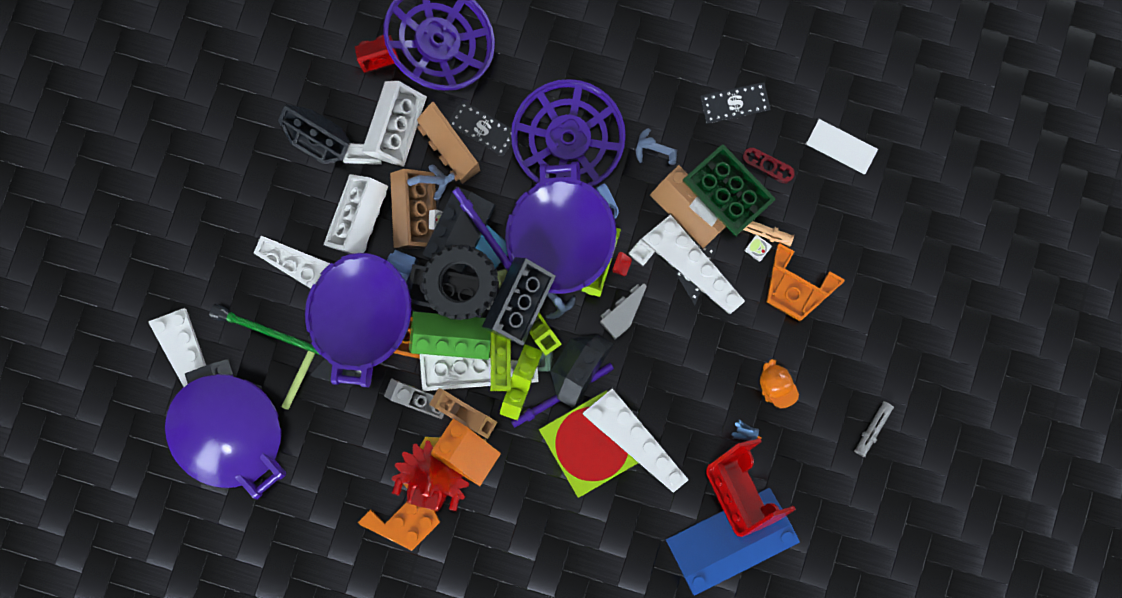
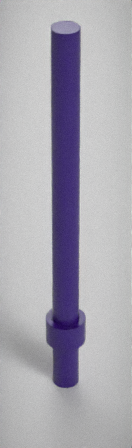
[452,187,512,271]
[511,363,614,428]

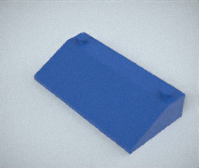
[666,488,800,596]

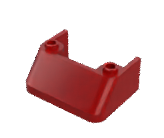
[707,438,796,537]

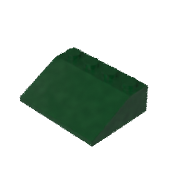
[682,144,776,236]

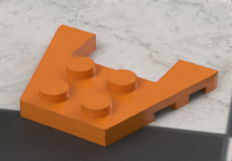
[766,243,845,321]
[358,484,440,551]

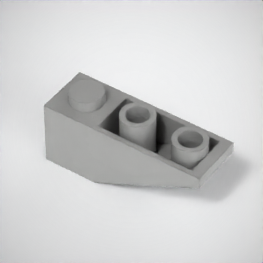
[600,284,646,339]
[384,378,444,419]

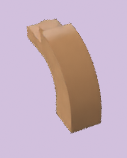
[429,388,497,439]

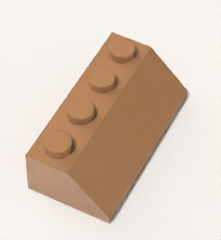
[417,102,481,184]
[650,165,726,249]
[390,169,436,249]

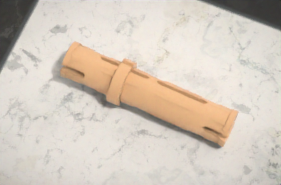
[743,221,794,247]

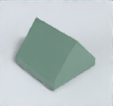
[537,352,553,371]

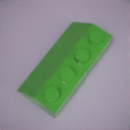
[409,311,491,360]

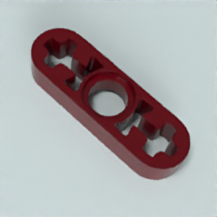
[742,148,794,183]

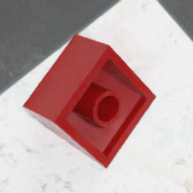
[355,35,399,73]

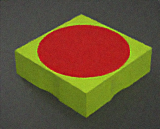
[539,390,639,498]

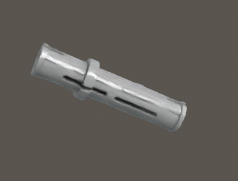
[854,401,894,457]

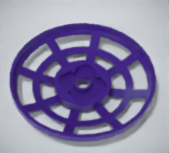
[383,0,495,91]
[511,79,625,187]

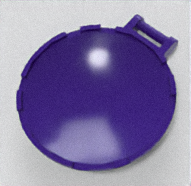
[505,161,617,294]
[305,253,411,387]
[165,374,286,499]

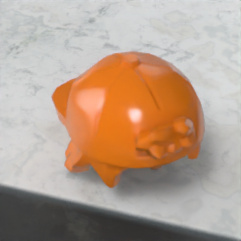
[760,359,799,408]

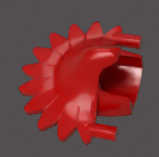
[392,440,469,511]

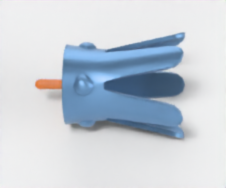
[731,420,762,441]

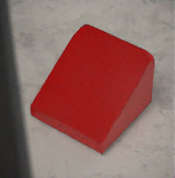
[612,252,632,276]

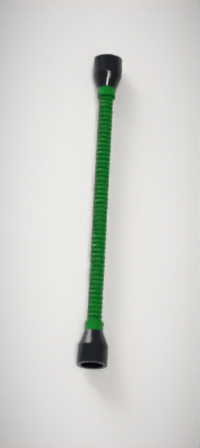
[209,304,361,375]

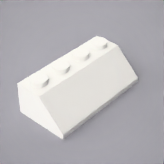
[362,81,427,167]
[323,174,388,254]

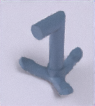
[636,128,677,165]
[407,165,455,200]
[546,293,576,319]

